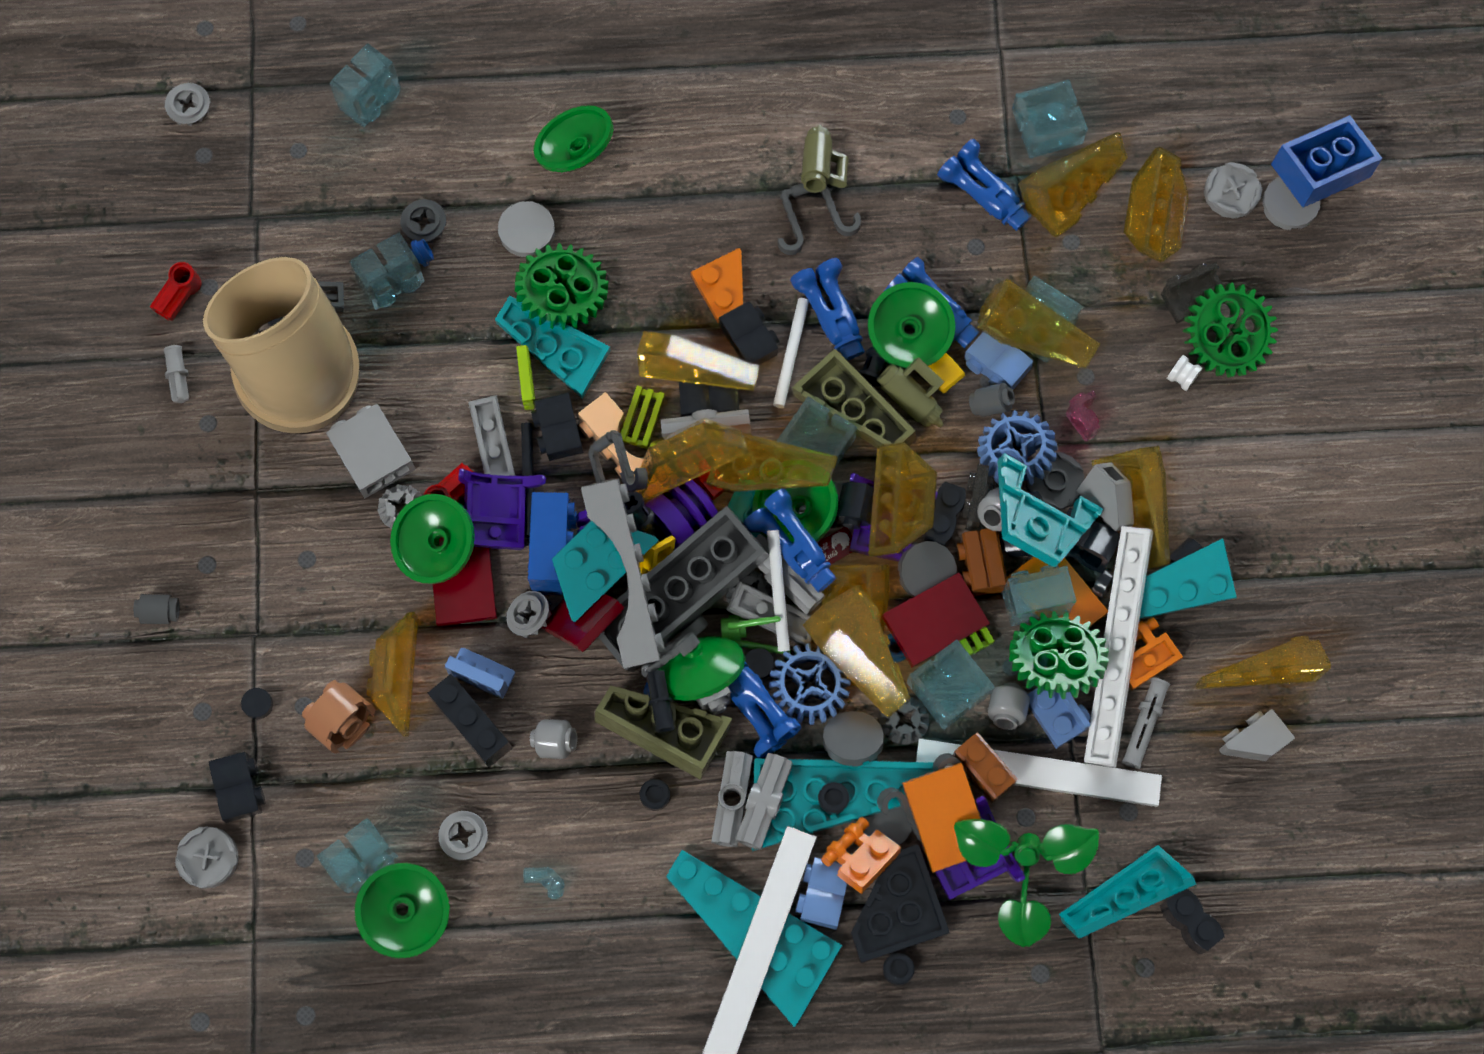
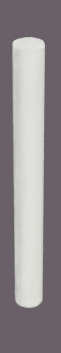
[773,298,809,408]
[767,530,790,652]

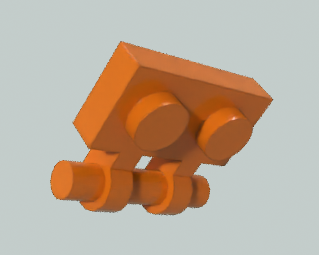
[1129,617,1183,691]
[821,817,901,894]

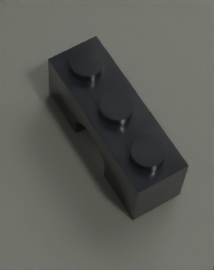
[428,674,512,768]

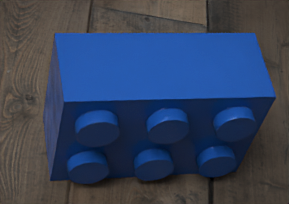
[1271,115,1383,208]
[528,492,577,595]

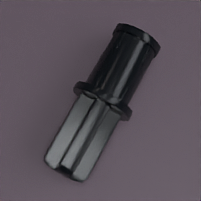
[647,670,675,733]

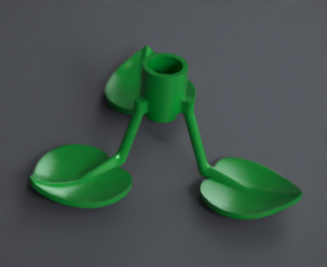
[954,819,1099,947]

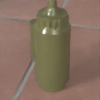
[801,125,849,193]
[877,357,944,427]

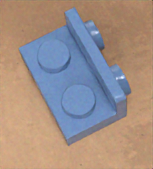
[444,648,515,699]
[1028,688,1090,749]

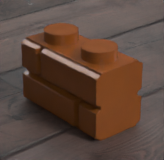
[957,529,1008,597]
[953,732,1018,804]

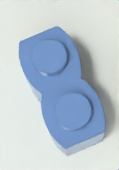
[964,327,1033,390]
[796,857,847,930]

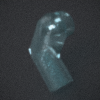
[523,867,565,899]

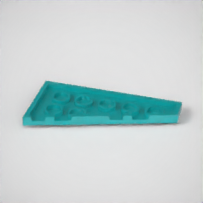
[752,758,933,852]
[666,850,842,1028]

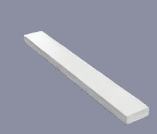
[1084,526,1153,768]
[916,739,1162,807]
[703,826,816,1054]

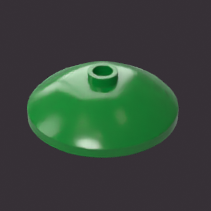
[534,106,614,172]
[868,282,955,369]
[752,460,838,543]
[390,494,475,584]
[658,636,745,701]
[355,863,450,958]

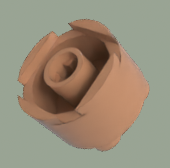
[302,680,375,754]

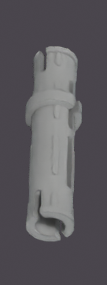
[1122,677,1170,769]

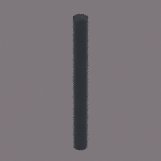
[521,422,534,538]

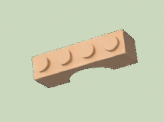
[578,392,679,504]

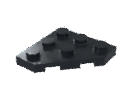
[851,844,950,964]

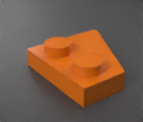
[691,248,743,323]

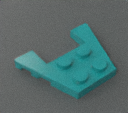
[997,453,1103,568]

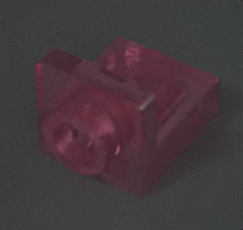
[1065,390,1100,442]

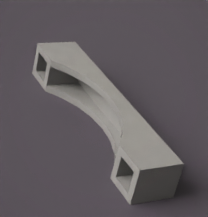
[581,478,665,668]

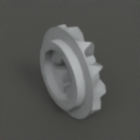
[165,83,211,126]
[377,484,422,529]
[507,591,552,638]
[438,811,488,860]

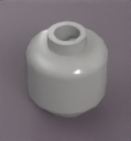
[977,487,1002,531]
[988,682,1030,730]
[530,719,578,759]

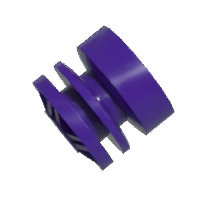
[645,474,718,549]

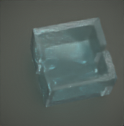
[329,43,401,128]
[1012,80,1088,158]
[349,232,425,310]
[775,396,857,476]
[1002,565,1077,627]
[907,640,995,730]
[316,818,398,894]

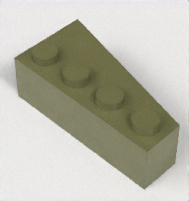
[792,349,916,459]
[595,685,732,780]

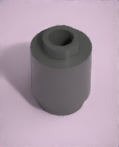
[969,383,1015,417]
[133,594,180,624]

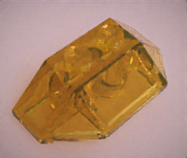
[1124,146,1189,262]
[637,418,750,501]
[868,442,937,557]
[366,612,419,737]

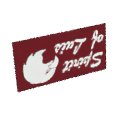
[817,527,852,564]

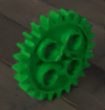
[514,243,608,330]
[1183,283,1278,378]
[1009,611,1109,699]

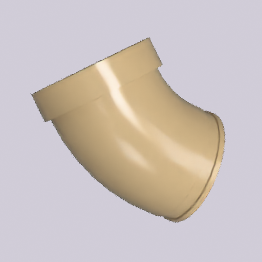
[203,257,359,433]

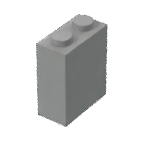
[326,404,416,499]

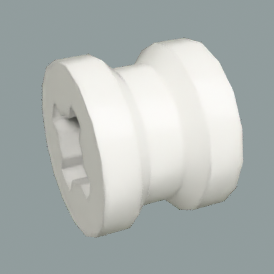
[1167,355,1203,391]

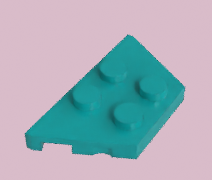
[552,521,659,622]

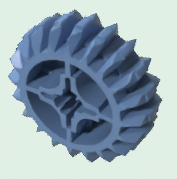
[977,410,1058,487]
[769,643,851,725]

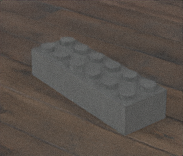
[598,506,769,672]

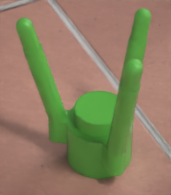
[721,615,792,654]

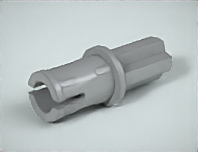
[163,345,189,404]

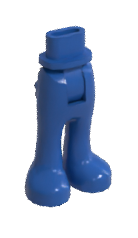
[937,138,1032,231]
[883,257,980,349]
[790,258,865,361]
[743,488,836,593]
[728,662,801,758]

